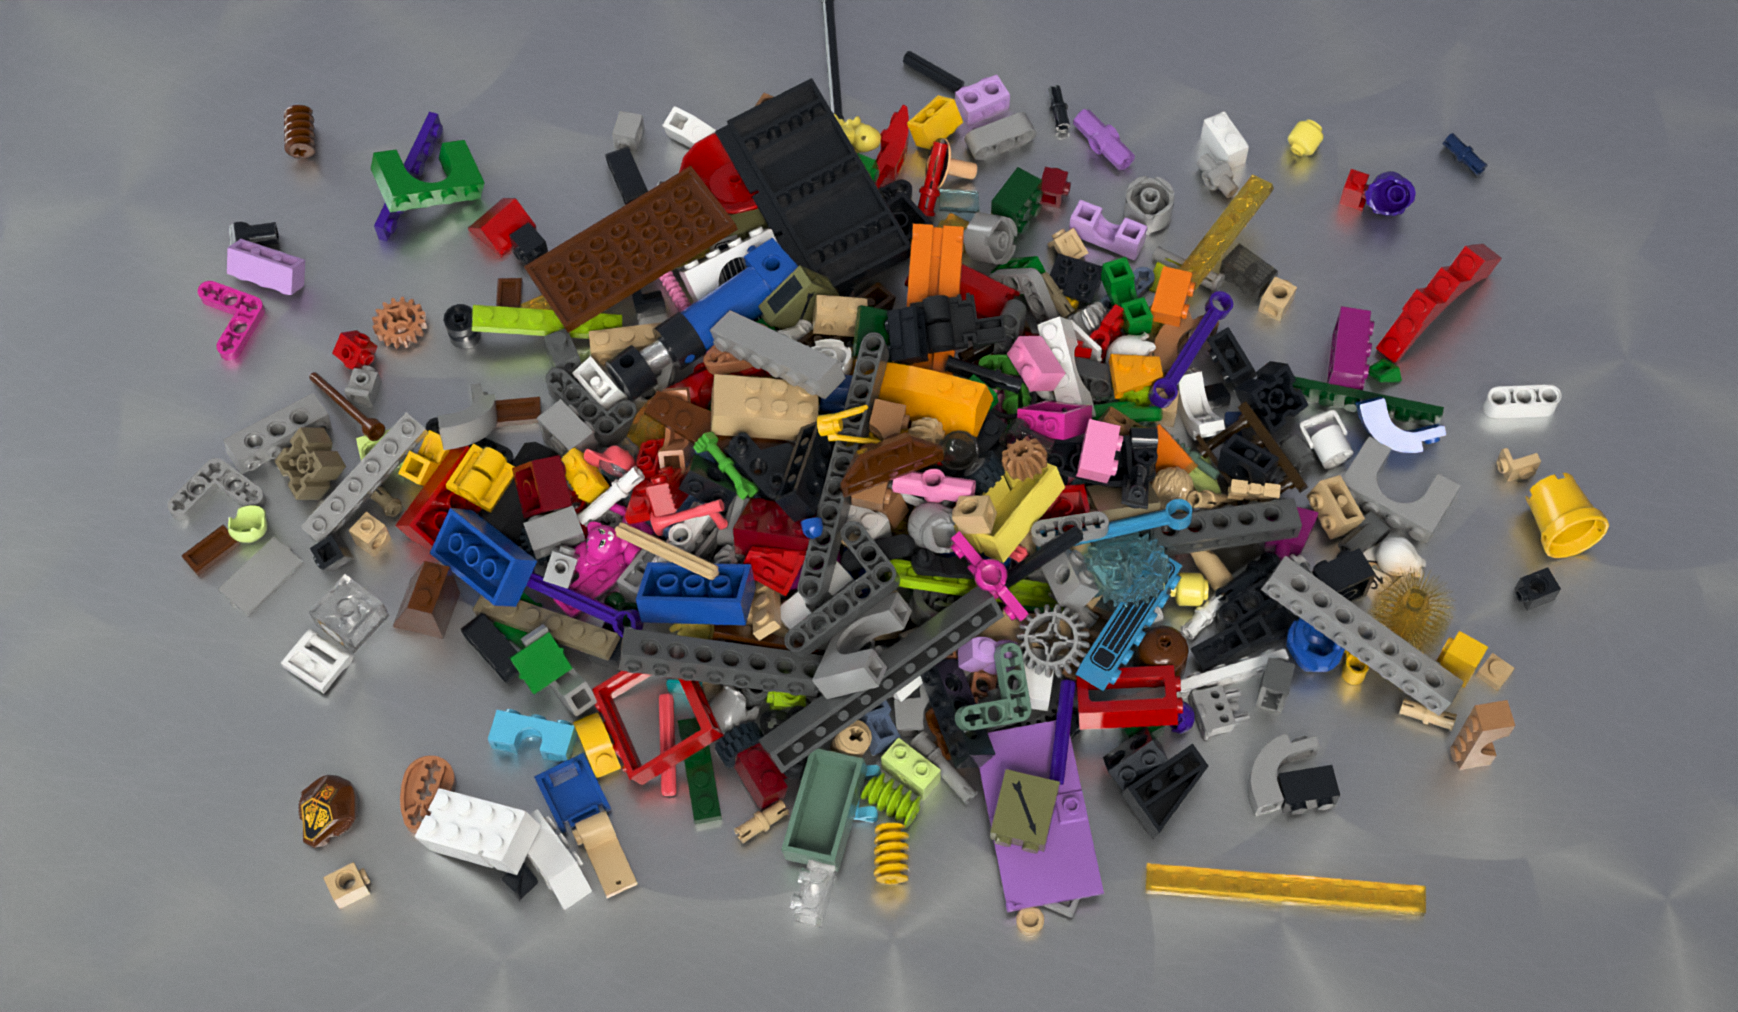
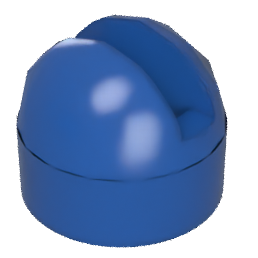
[801,518,823,539]

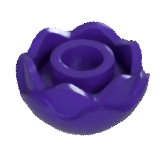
[1170,701,1195,734]

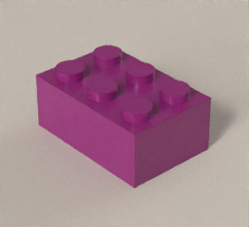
[1327,306,1374,390]

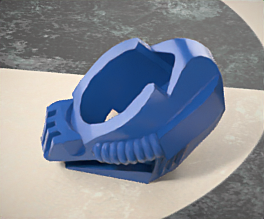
[1286,618,1345,672]

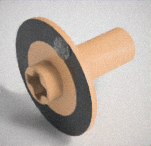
[925,138,977,189]

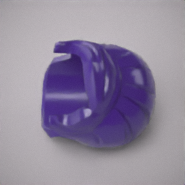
[1365,171,1416,216]

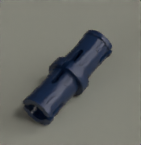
[1442,133,1488,176]

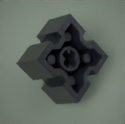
[1234,361,1309,434]

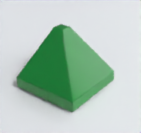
[1368,358,1402,382]

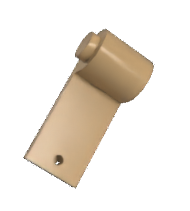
[572,810,638,898]

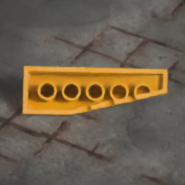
[850,359,994,444]

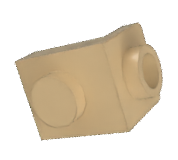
[1496,448,1541,482]

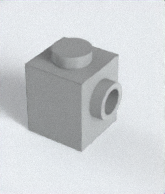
[543,545,580,589]

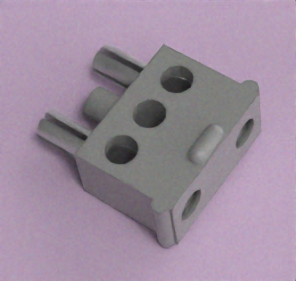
[1188,685,1250,740]

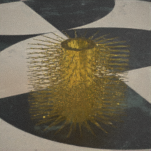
[1368,566,1456,657]

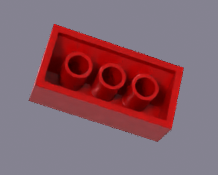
[395,445,481,551]

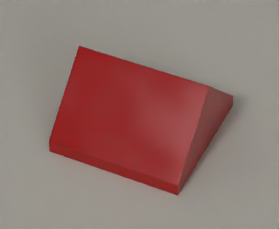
[468,198,536,258]

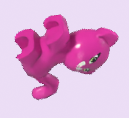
[586,503,654,566]

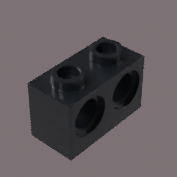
[1103,726,1168,791]

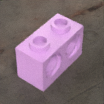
[955,74,1010,126]

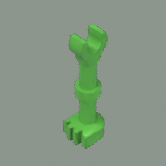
[693,432,758,500]

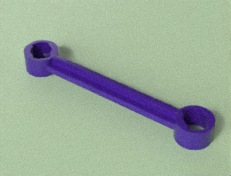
[1149,291,1234,408]
[526,570,644,637]

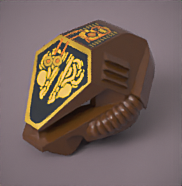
[298,775,358,848]

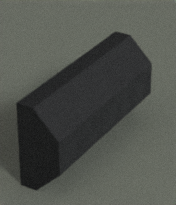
[478,442,562,547]

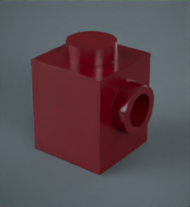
[1040,167,1071,209]

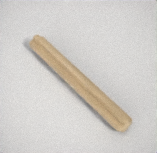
[615,522,719,580]

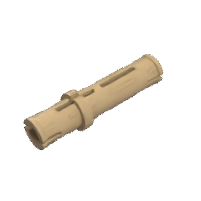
[1187,490,1238,510]

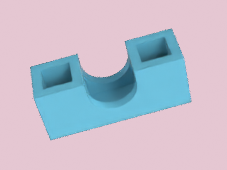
[488,709,578,763]

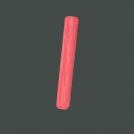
[659,693,676,796]

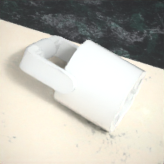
[1299,410,1354,469]

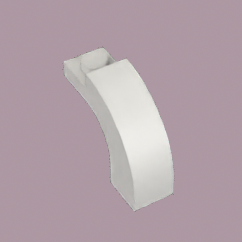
[1177,367,1225,440]

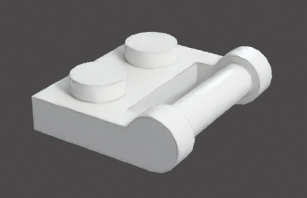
[281,629,354,694]

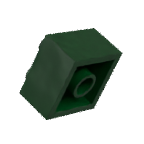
[991,167,1043,241]

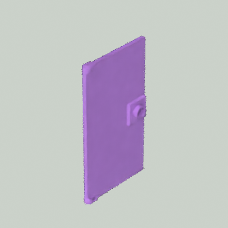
[979,720,1104,912]

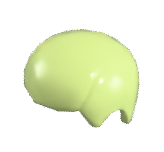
[228,505,268,543]

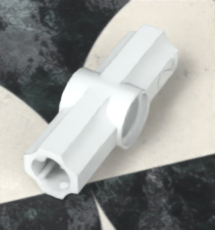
[652,501,711,563]

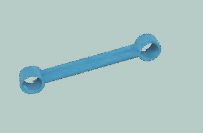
[1036,499,1192,551]

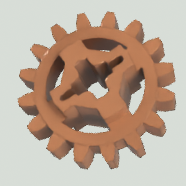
[372,297,427,349]

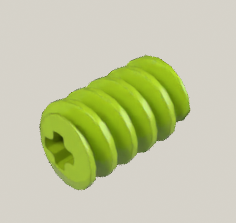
[861,772,922,828]

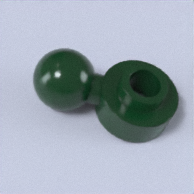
[604,591,639,627]

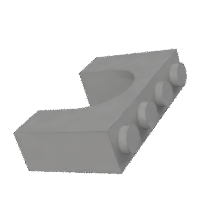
[1342,436,1461,544]
[812,592,912,699]

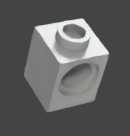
[612,111,645,152]

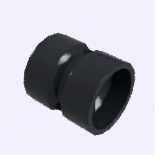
[443,304,481,349]

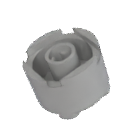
[1123,176,1174,235]
[964,212,1017,265]

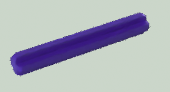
[1049,680,1075,785]

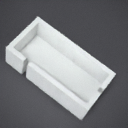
[415,788,541,875]

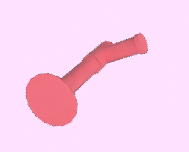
[650,499,728,536]

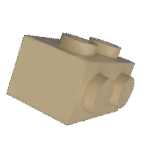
[813,295,868,337]
[1306,475,1365,540]

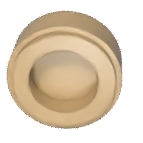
[1016,907,1044,936]

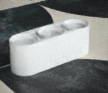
[1483,385,1562,419]

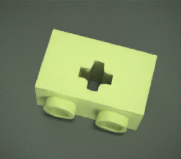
[881,738,941,801]

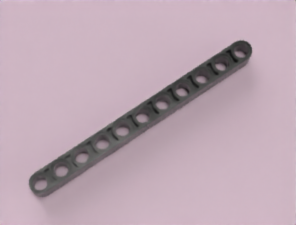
[798,332,889,607]

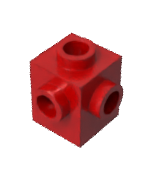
[332,330,378,370]

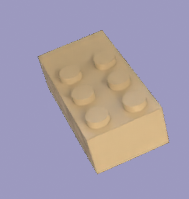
[711,374,818,440]

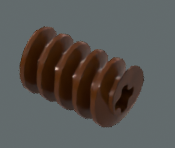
[284,105,315,159]

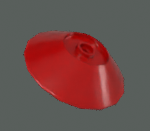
[679,133,759,214]

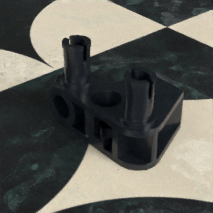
[723,432,794,501]

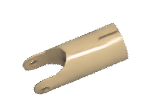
[1190,550,1234,596]

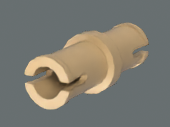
[1399,698,1457,731]
[734,799,789,844]

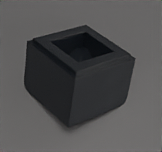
[502,862,538,901]

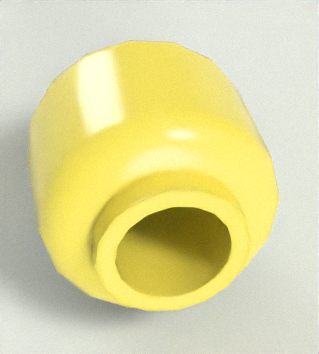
[1288,119,1324,156]
[1170,572,1208,606]

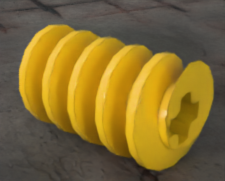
[874,823,909,884]

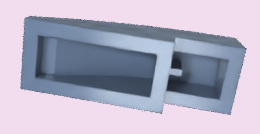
[858,700,901,756]

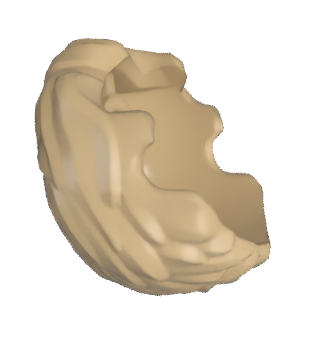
[1151,467,1194,513]

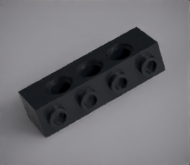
[775,421,836,522]
[920,659,996,769]

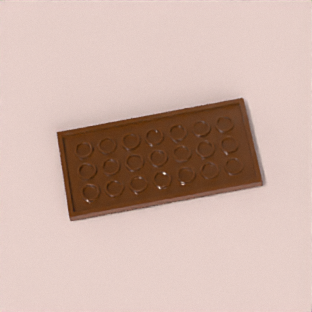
[524,166,738,333]

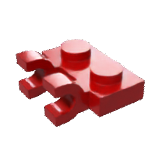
[1089,304,1124,364]

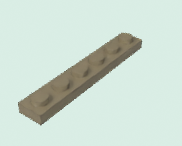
[472,595,620,661]

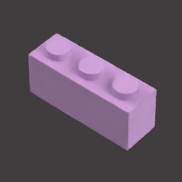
[227,239,305,295]

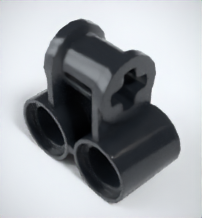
[1129,427,1158,483]

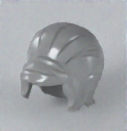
[907,502,956,553]
[708,685,760,737]

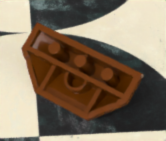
[840,432,944,498]

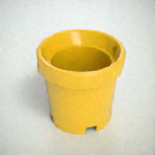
[1525,473,1609,558]

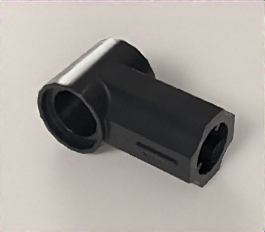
[229,222,279,246]

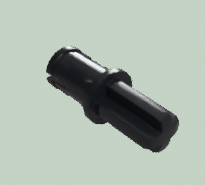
[1048,85,1071,132]

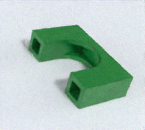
[370,140,485,212]

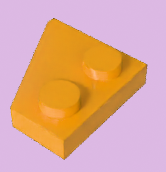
[1108,354,1163,399]

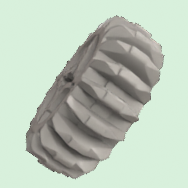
[1016,604,1090,678]

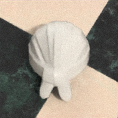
[1376,537,1426,578]

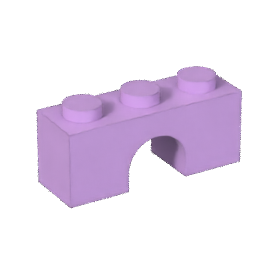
[1069,200,1148,261]

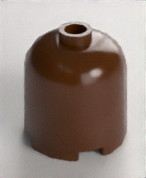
[1133,625,1189,688]

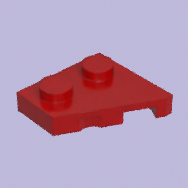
[743,546,807,596]

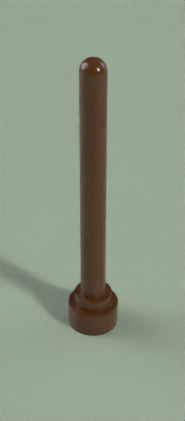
[309,372,385,441]

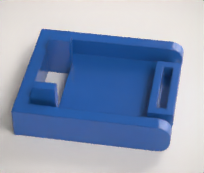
[534,753,611,834]

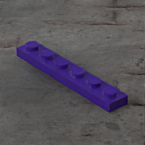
[374,111,443,241]

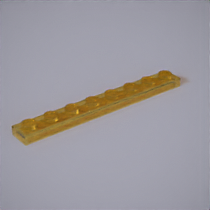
[1148,174,1274,338]

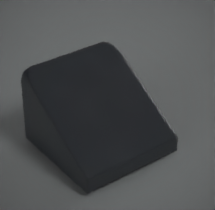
[1204,382,1231,409]

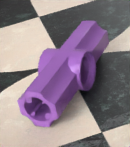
[1073,109,1135,171]

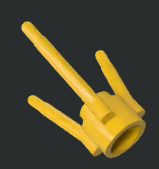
[817,405,881,444]

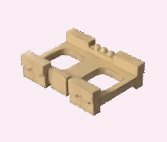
[1227,479,1281,503]

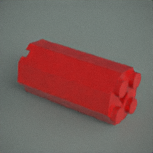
[904,263,1020,319]

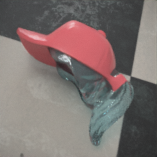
[584,446,635,508]

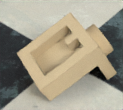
[1047,228,1088,259]

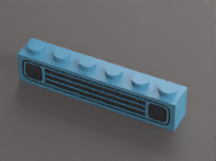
[1076,549,1182,691]

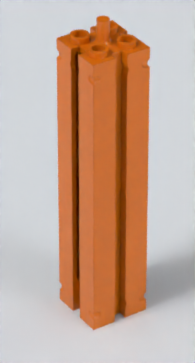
[907,224,964,466]

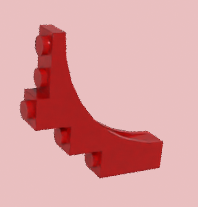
[1376,244,1502,363]

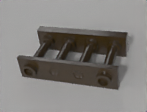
[1195,401,1308,505]

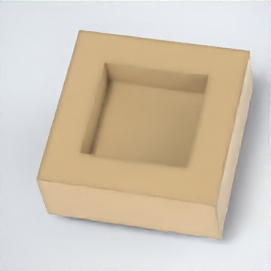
[1476,653,1515,691]

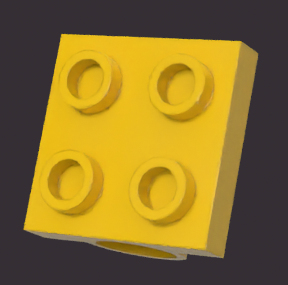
[446,444,515,513]

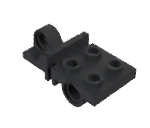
[910,293,1007,354]

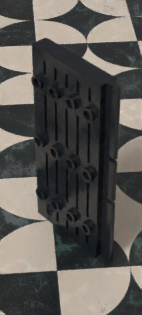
[715,78,911,294]

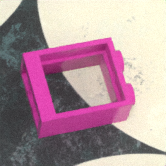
[1017,401,1092,440]

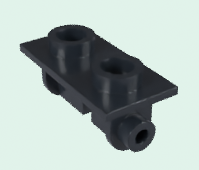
[1121,464,1149,510]

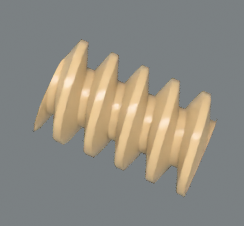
[830,720,872,758]

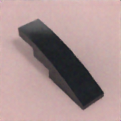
[1190,606,1294,672]

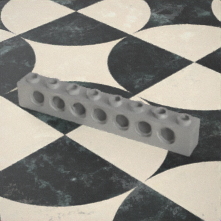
[1261,556,1464,716]

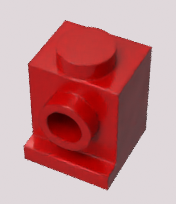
[1339,169,1369,211]

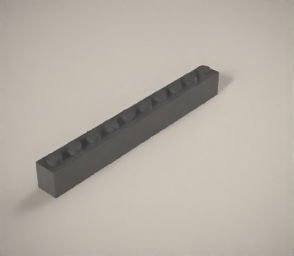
[758,586,1004,773]

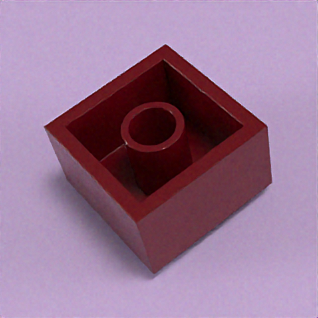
[512,455,572,518]

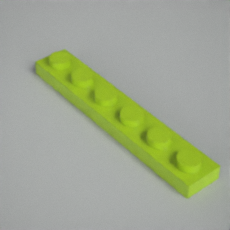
[472,305,622,339]

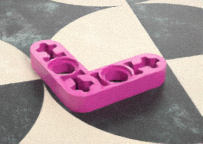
[197,281,265,361]

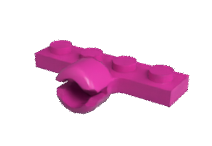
[950,531,1029,622]
[554,541,642,618]

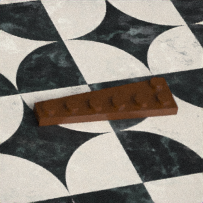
[644,390,795,475]

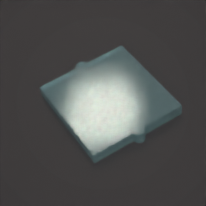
[939,189,979,213]

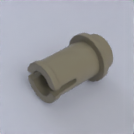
[370,486,403,517]

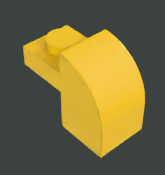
[398,430,450,486]
[573,712,621,779]

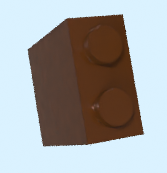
[393,561,460,639]

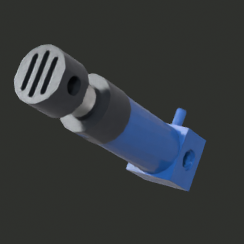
[605,238,798,402]

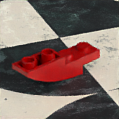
[875,105,909,189]
[624,438,665,525]

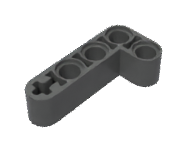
[545,368,639,448]

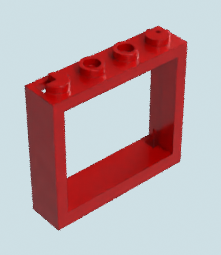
[592,671,724,785]

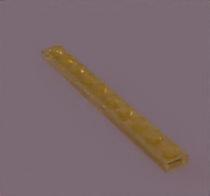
[1145,863,1426,916]

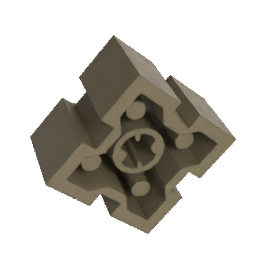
[275,427,346,500]

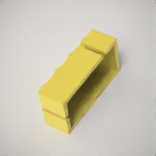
[953,463,1065,563]

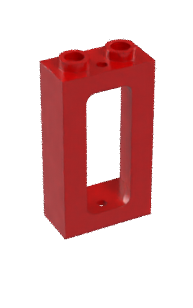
[1076,665,1183,730]

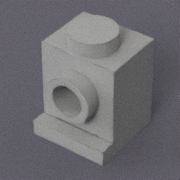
[344,366,382,407]

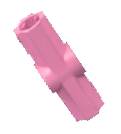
[892,469,976,503]

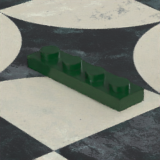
[678,717,722,825]

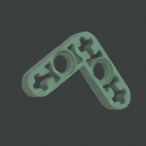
[955,643,1031,731]

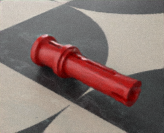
[918,141,948,217]

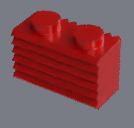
[645,466,689,517]

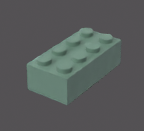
[781,749,868,872]

